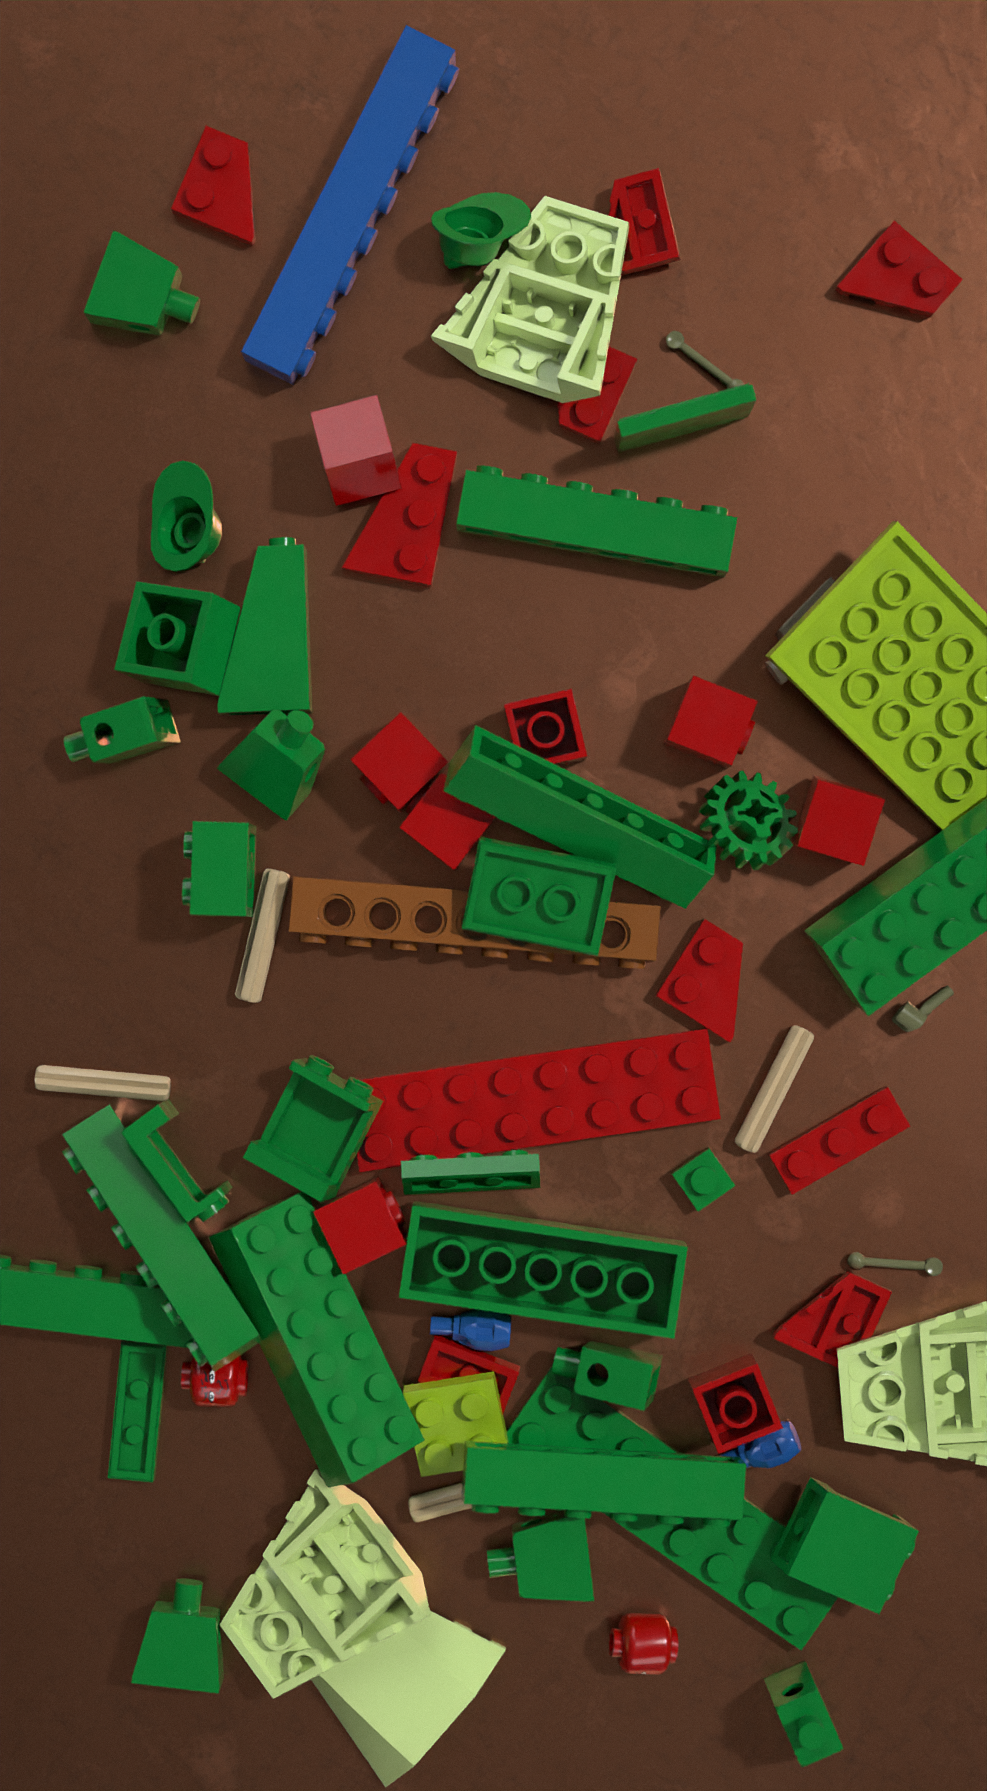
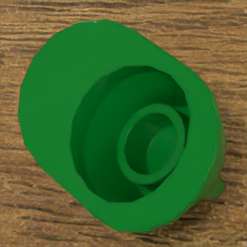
[431,192,531,269]
[151,460,222,572]

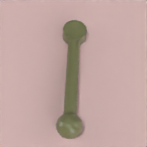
[666,331,744,389]
[847,1252,943,1276]

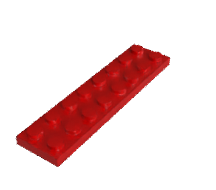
[357,1028,721,1172]

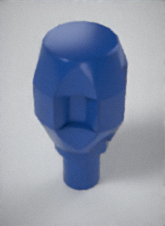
[430,1309,511,1351]
[718,1421,801,1468]

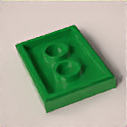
[614,383,757,453]
[462,837,617,956]

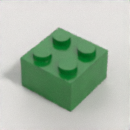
[114,581,241,696]
[182,821,256,917]

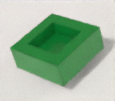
[671,1147,736,1212]

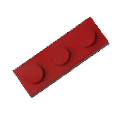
[768,1086,911,1195]

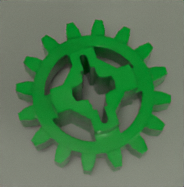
[699,771,798,870]

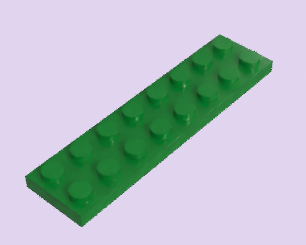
[506,1364,838,1651]

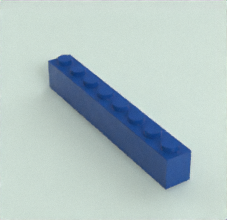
[241,25,460,385]

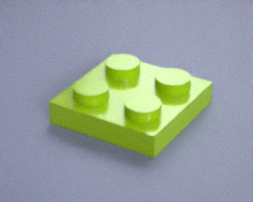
[403,1371,508,1477]

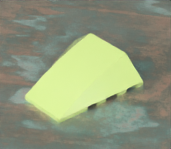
[431,196,629,403]
[837,1301,987,1466]
[220,1469,431,1699]
[311,1608,506,1787]

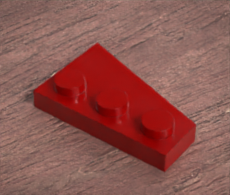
[342,443,458,587]

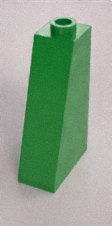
[217,537,313,716]

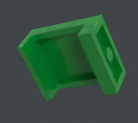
[243,1055,383,1202]
[121,1099,233,1223]
[771,1477,919,1614]

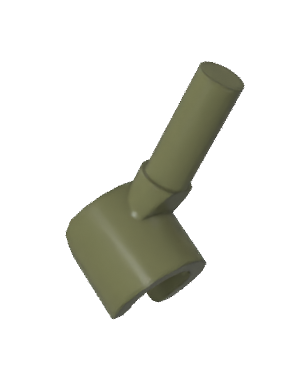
[892,985,954,1032]

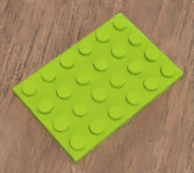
[765,521,987,831]

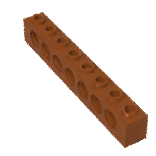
[289,876,661,969]

